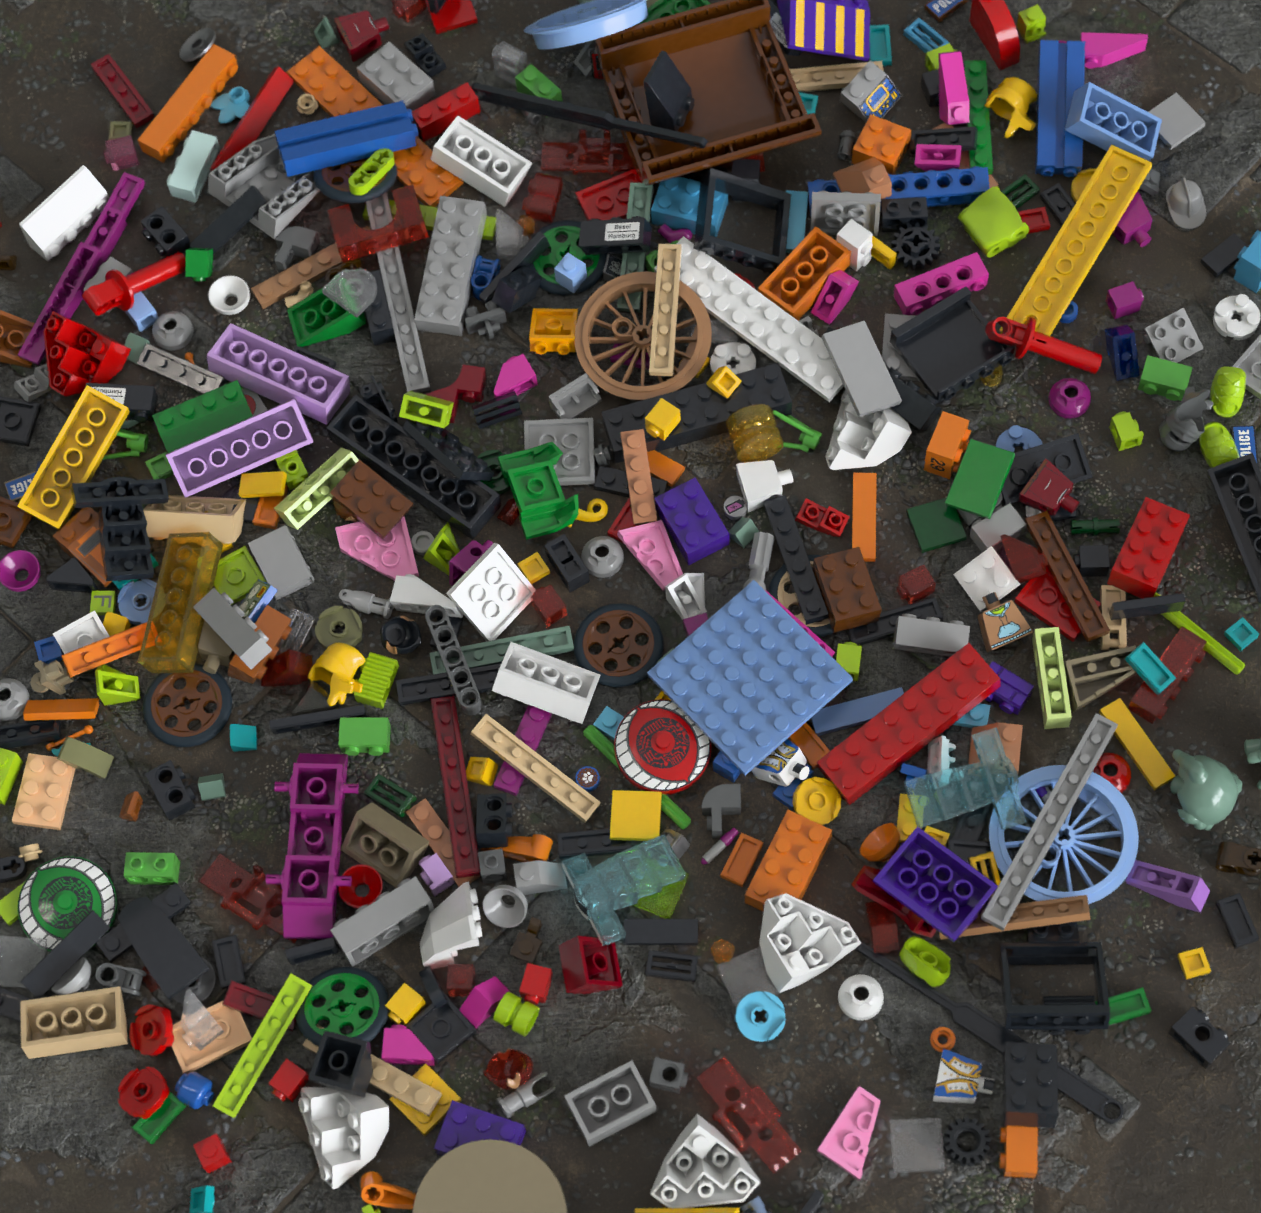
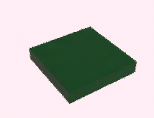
[906,497,967,553]

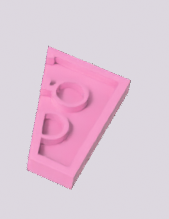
[617,520,683,590]
[816,1086,880,1180]

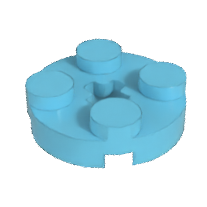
[734,991,785,1042]

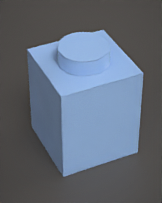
[554,252,587,293]
[125,292,158,332]

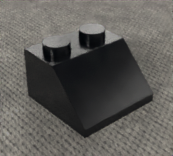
[308,1030,373,1097]

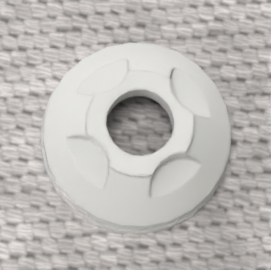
[208,276,250,315]
[838,974,884,1021]

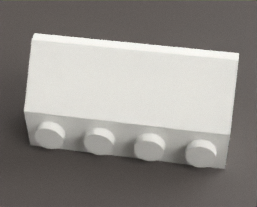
[431,116,532,207]
[19,165,109,261]
[492,642,600,724]

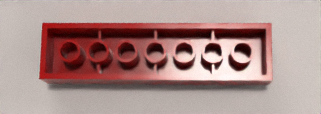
[817,643,1001,806]

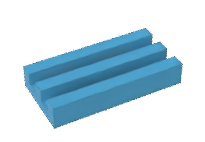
[903,18,949,53]

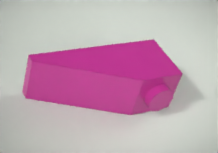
[1080,32,1148,69]
[938,51,969,125]

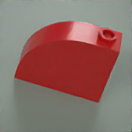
[969,0,1020,70]

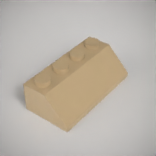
[143,495,246,544]
[21,986,128,1059]

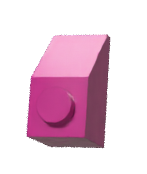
[811,270,859,324]
[494,354,538,398]
[382,1025,435,1066]

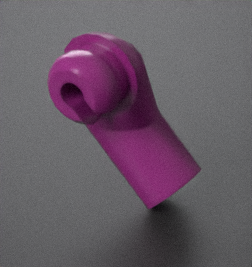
[658,224,692,243]

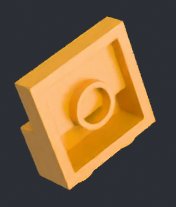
[529,308,578,355]

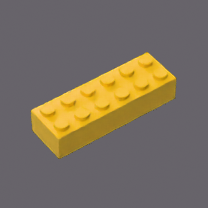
[17,385,130,530]

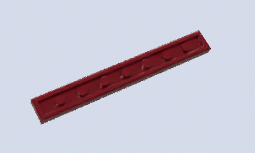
[430,696,481,878]

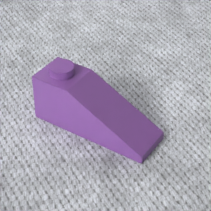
[1125,860,1210,913]

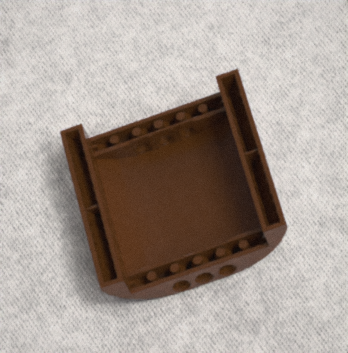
[595,0,822,186]

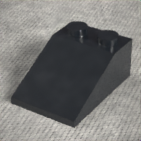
[643,51,695,132]

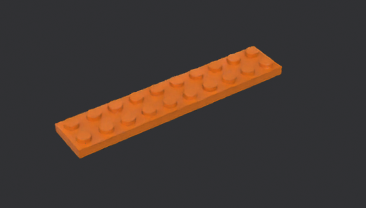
[287,46,464,207]

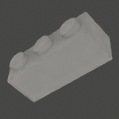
[892,614,970,657]

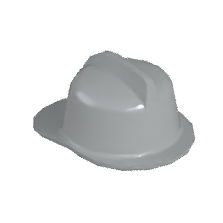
[1166,177,1206,229]

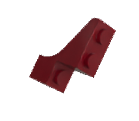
[424,365,487,423]
[852,865,937,938]

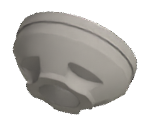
[152,311,194,351]
[581,536,624,578]
[0,678,30,721]
[483,885,528,928]
[52,957,91,996]

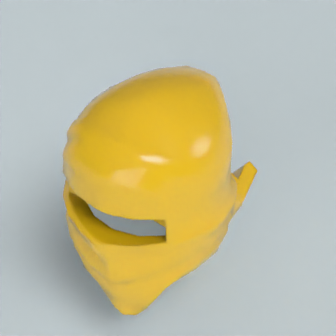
[985,77,1037,138]
[308,643,365,706]

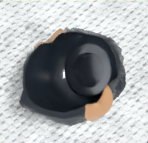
[379,616,422,654]

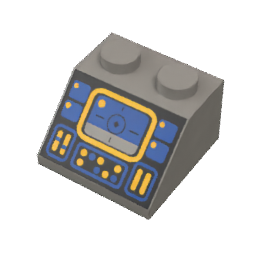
[839,61,902,123]

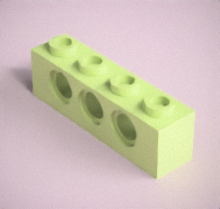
[274,448,359,530]
[1032,627,1072,729]

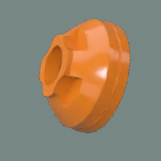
[860,823,900,862]

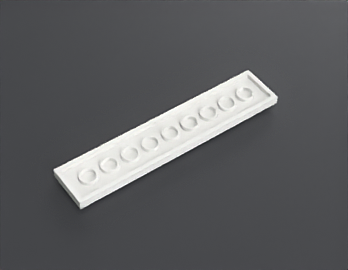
[654,236,844,402]

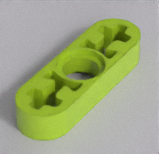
[348,148,394,196]

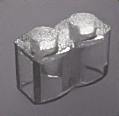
[492,41,528,86]

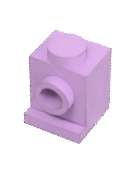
[418,853,455,897]

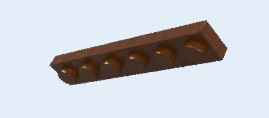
[1025,511,1110,642]

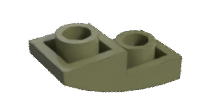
[57,737,114,779]

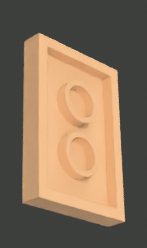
[12,753,76,830]
[171,1000,252,1074]

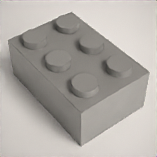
[357,42,436,112]
[564,1060,657,1147]

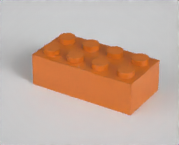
[758,226,851,321]
[745,810,832,912]

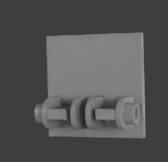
[1143,307,1203,363]

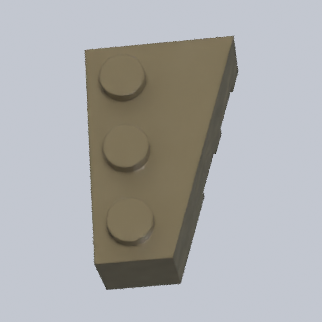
[1064,645,1137,713]

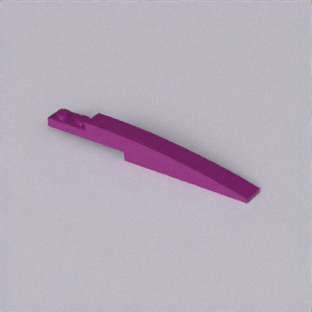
[18,172,145,365]

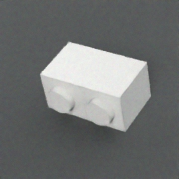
[836,219,873,271]

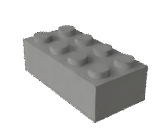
[331,876,434,967]

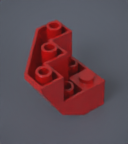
[43,311,131,396]

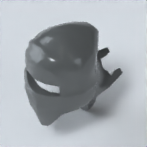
[1159,386,1213,451]

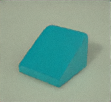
[230,724,257,752]

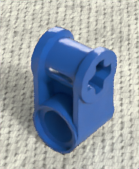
[471,255,501,300]

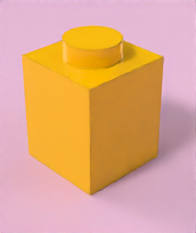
[645,398,681,440]
[385,983,426,1026]

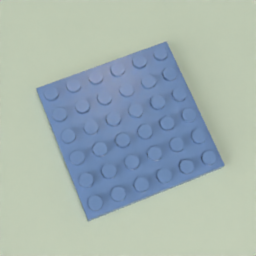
[647,580,853,776]

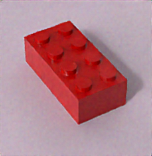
[1107,497,1190,599]

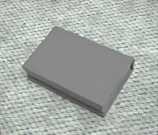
[248,526,314,601]

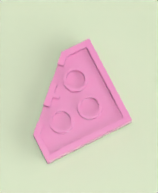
[335,516,419,581]

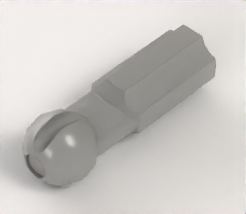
[743,532,774,591]

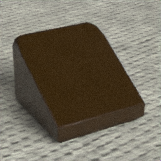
[0,255,17,270]

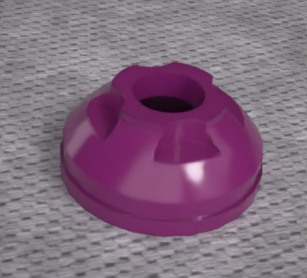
[1048,378,1091,419]
[0,550,41,592]

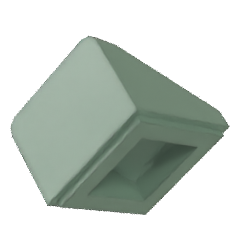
[125,332,150,365]

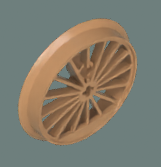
[575,272,712,400]

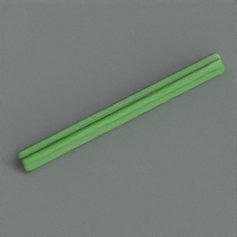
[583,725,691,829]

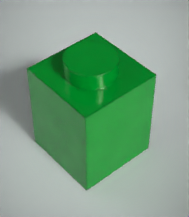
[186,247,213,281]

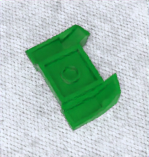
[497,442,579,540]

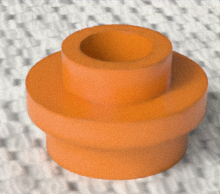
[930,1027,956,1052]

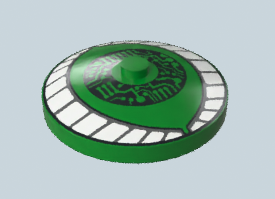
[18,857,118,952]

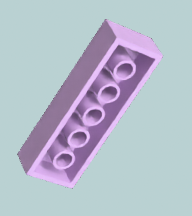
[207,323,350,425]
[166,398,314,498]

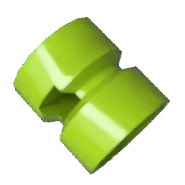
[493,991,540,1037]

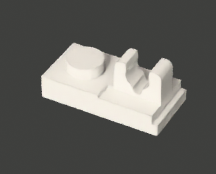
[927,736,956,790]

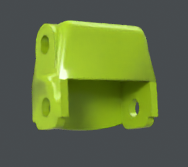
[958,186,1029,257]

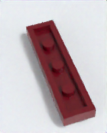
[90,54,155,128]

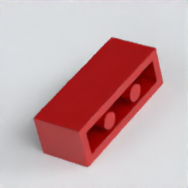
[412,82,480,142]

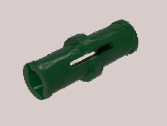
[1070,517,1120,536]

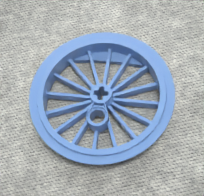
[524,0,648,49]
[989,765,1138,904]

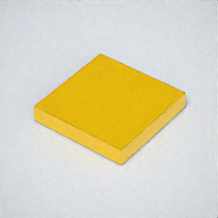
[610,790,662,841]

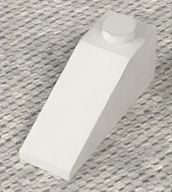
[390,574,463,618]

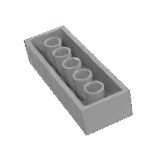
[414,196,487,336]

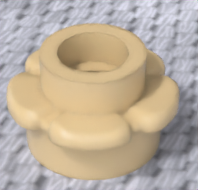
[297,94,318,115]
[18,844,42,862]

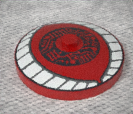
[614,699,711,794]

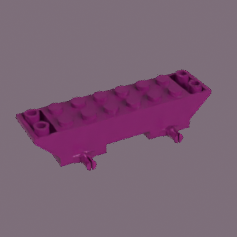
[266,753,359,939]

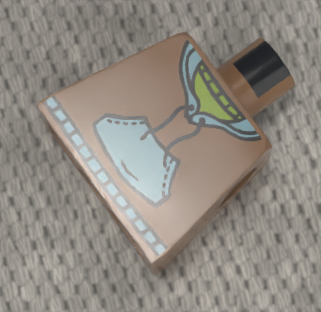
[977,592,1033,653]

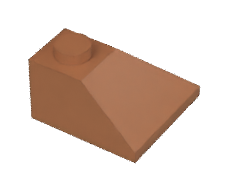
[833,157,892,199]

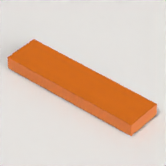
[852,473,877,562]
[61,621,159,678]

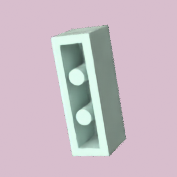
[167,130,221,203]

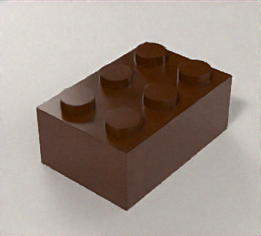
[812,547,882,633]

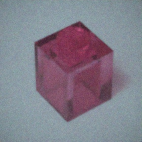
[103,135,139,171]

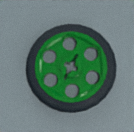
[529,220,608,295]
[296,967,389,1047]

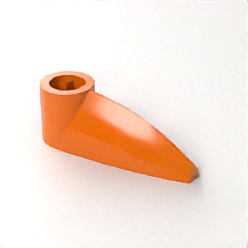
[480,834,553,862]
[360,1172,417,1210]

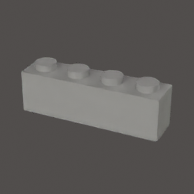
[193,588,272,669]

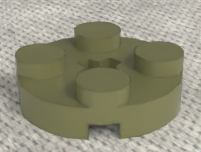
[315,606,363,649]

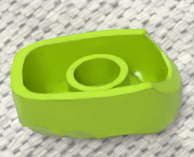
[1210,366,1246,418]
[1199,422,1240,468]
[899,936,951,987]

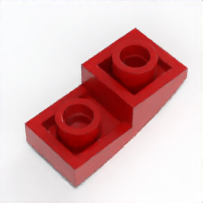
[795,498,850,537]

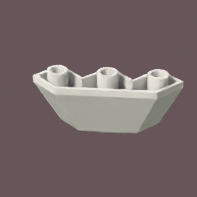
[826,390,912,470]
[420,882,482,969]
[759,893,861,993]
[299,1087,389,1189]
[650,1114,760,1208]

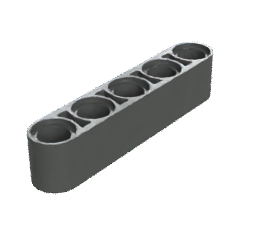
[425,605,482,716]

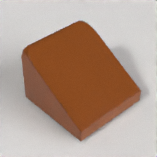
[119,791,143,822]

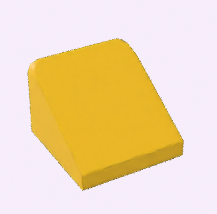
[706,365,742,398]
[103,611,131,636]
[466,757,498,786]

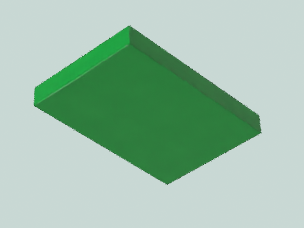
[945,439,1015,519]

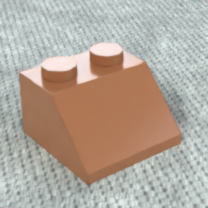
[967,722,1023,780]

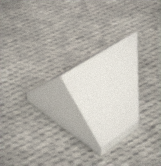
[665,573,707,619]

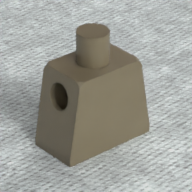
[198,620,236,674]

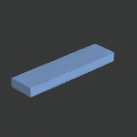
[811,687,904,736]

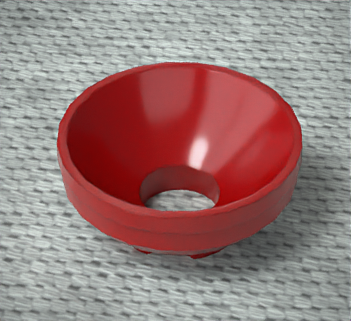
[1093,753,1131,793]
[338,864,383,909]

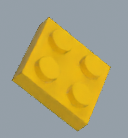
[389,1063,461,1136]

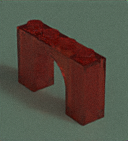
[327,184,429,263]

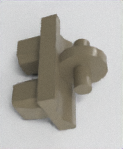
[30,660,74,695]

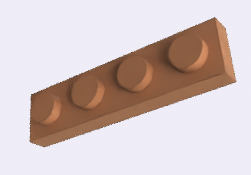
[620,429,657,525]
[406,798,480,888]

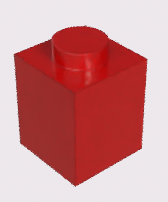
[519,963,553,1005]
[268,1059,309,1103]
[193,1134,231,1174]

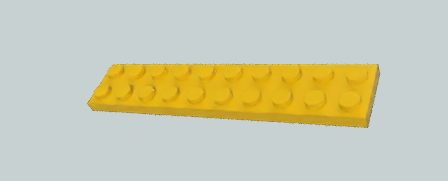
[999,145,1152,336]

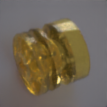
[726,404,783,463]

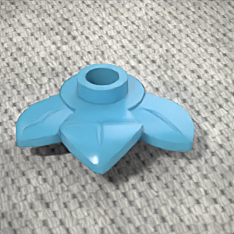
[211,87,250,123]

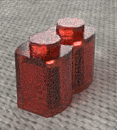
[522,173,563,223]

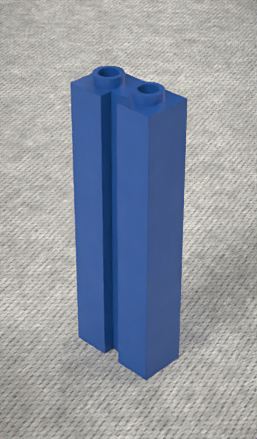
[1035,40,1085,177]
[275,100,419,177]

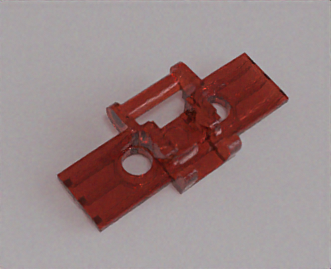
[541,129,635,175]
[200,854,298,944]
[697,1056,802,1174]

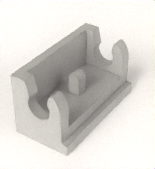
[548,373,602,419]

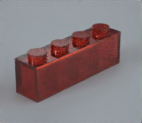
[1128,626,1207,724]

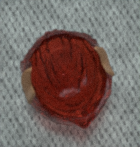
[484,1048,533,1089]

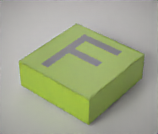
[90,591,117,615]

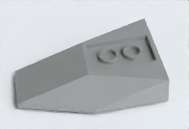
[208,121,334,239]

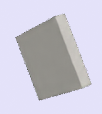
[1149,92,1206,150]

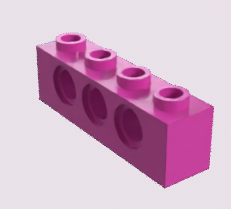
[894,252,989,316]

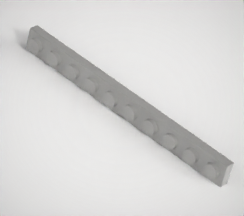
[366,192,431,393]
[981,713,1118,931]

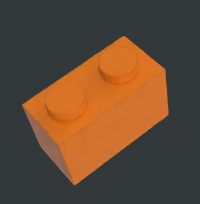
[999,1125,1038,1178]

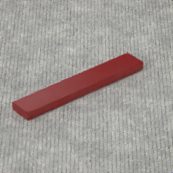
[209,66,294,171]

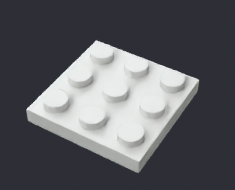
[446,543,538,642]

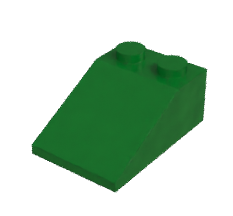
[287,277,366,347]

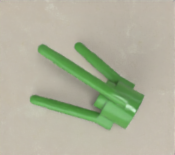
[768,410,822,453]
[102,429,148,460]

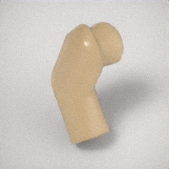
[285,281,314,308]

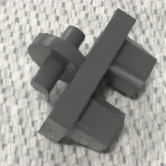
[464,301,507,339]

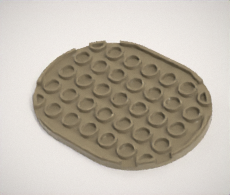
[413,1140,568,1213]

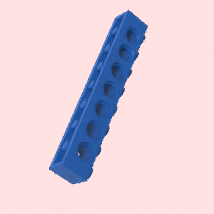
[808,166,990,217]

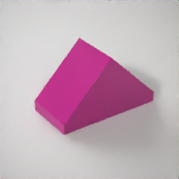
[915,144,962,171]
[459,976,510,1028]

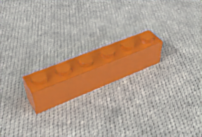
[138,44,238,163]

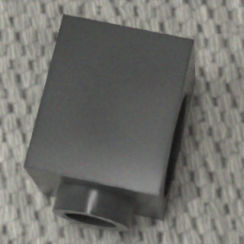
[478,849,508,884]
[649,1057,689,1094]

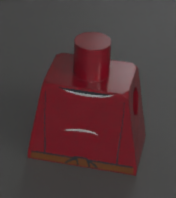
[334,10,390,62]
[1019,458,1079,516]

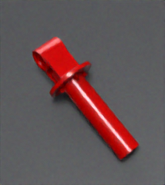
[82,252,186,316]
[985,317,1102,374]

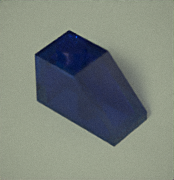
[1105,325,1139,380]

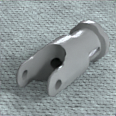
[339,589,394,619]
[497,1072,556,1119]

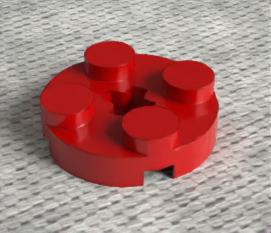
[129,1005,174,1056]
[118,1067,170,1119]

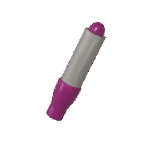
[701,827,739,865]

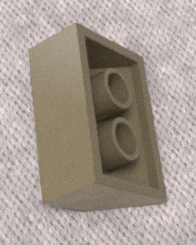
[341,802,430,888]

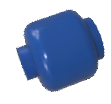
[175,1072,214,1109]

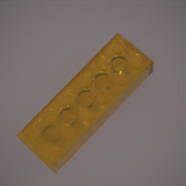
[138,532,223,673]

